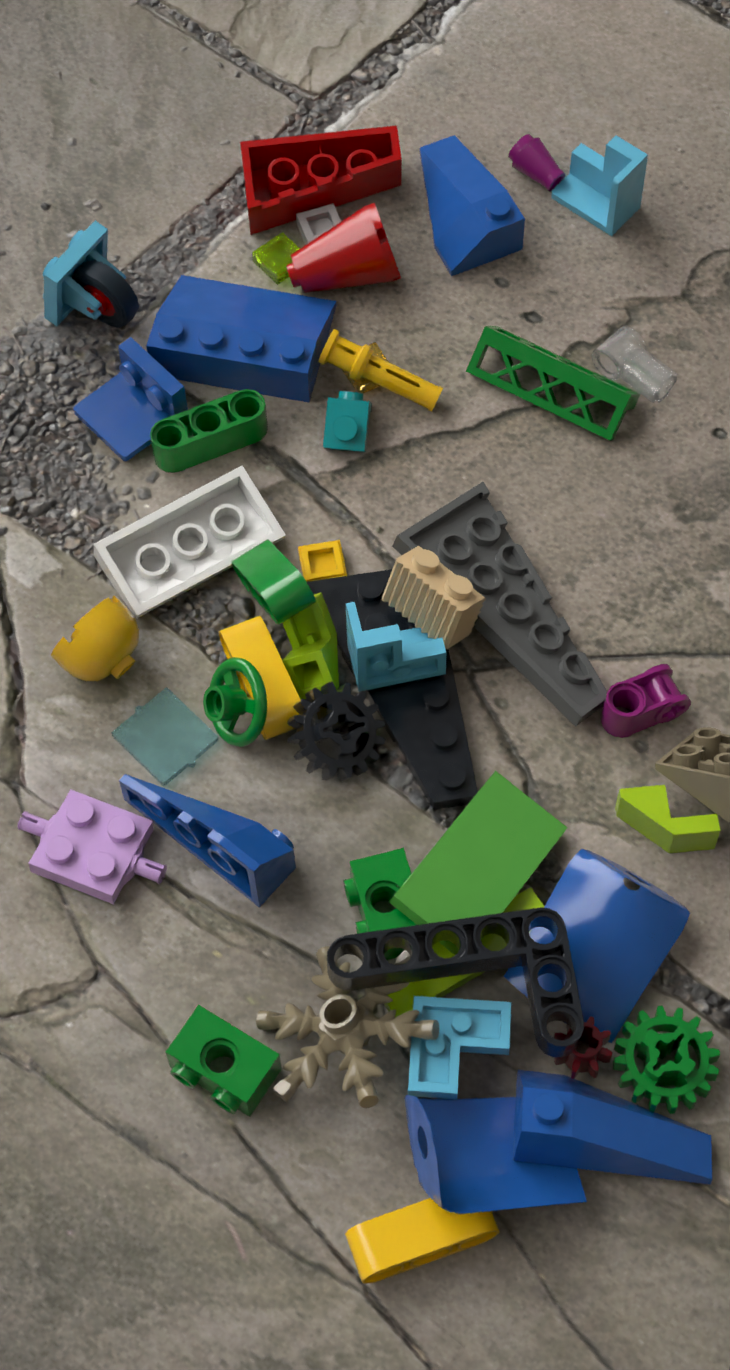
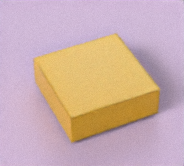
[298,540,347,582]

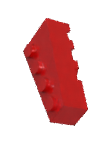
[240,125,402,235]

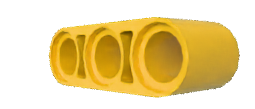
[218,616,300,740]
[345,1198,499,1284]

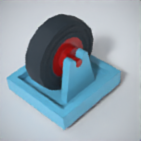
[43,220,139,328]

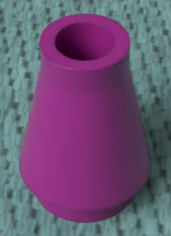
[508,134,565,191]

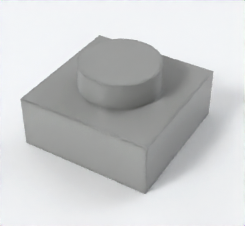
[296,203,341,245]

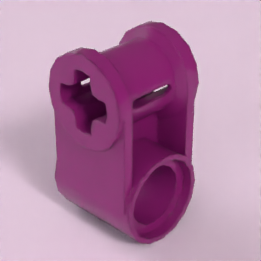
[601,664,691,738]

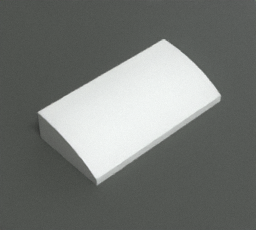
[93,466,286,618]

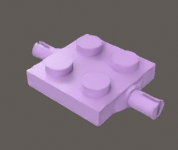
[18,789,167,904]

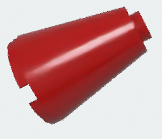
[286,203,401,293]

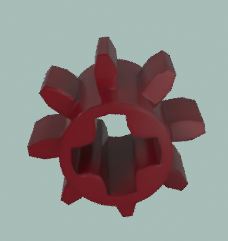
[554,1016,613,1079]

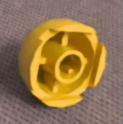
[51,595,139,681]

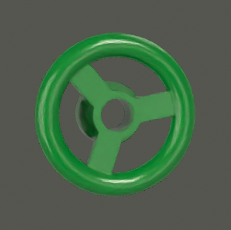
[203,657,267,747]

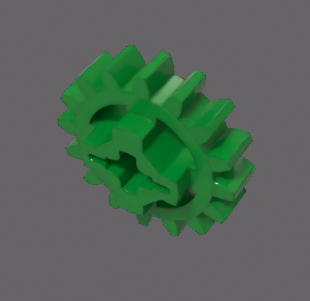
[612,1006,720,1114]

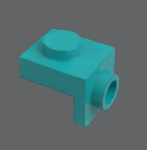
[323,391,372,452]

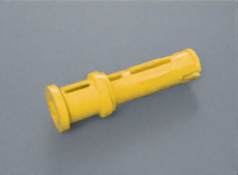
[318,329,443,412]

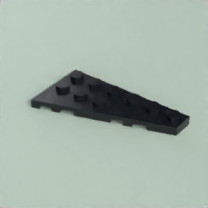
[307,569,478,810]

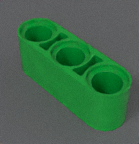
[150,389,268,473]
[231,539,316,625]

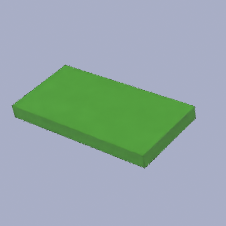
[389,771,567,955]

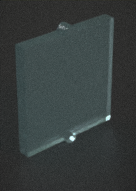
[111,687,219,787]

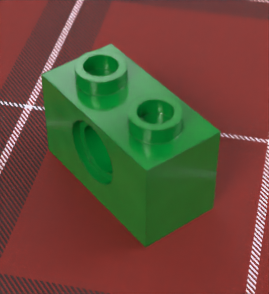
[343,848,417,960]
[165,1004,282,1117]

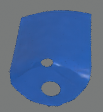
[504,849,690,1043]
[405,1095,587,1214]

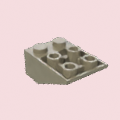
[655,727,730,823]

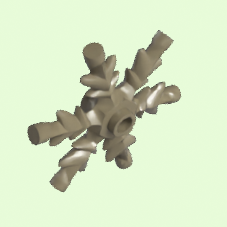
[256,946,440,1108]

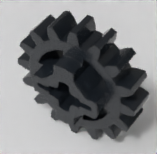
[287,682,386,782]

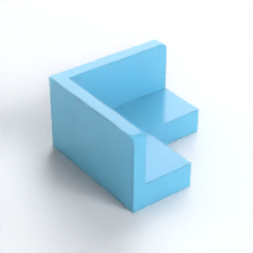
[551,135,648,236]
[345,602,447,692]
[408,996,511,1099]

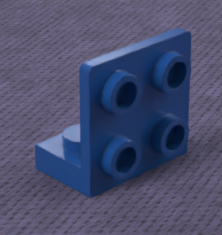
[73,337,188,461]

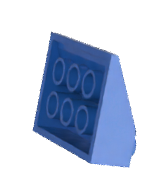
[146,275,337,403]

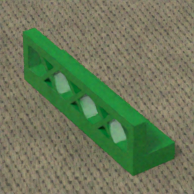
[466,326,641,441]

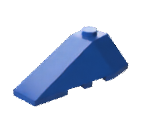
[420,135,525,276]
[119,774,296,908]
[513,1069,712,1184]

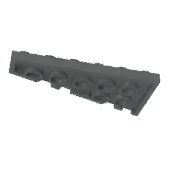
[392,482,607,727]

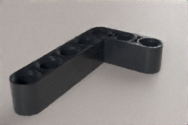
[327,908,584,1058]

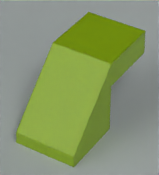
[282,592,339,700]
[615,785,720,854]

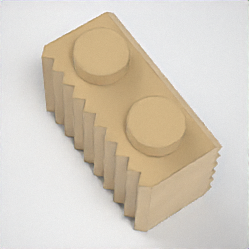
[382,545,486,649]

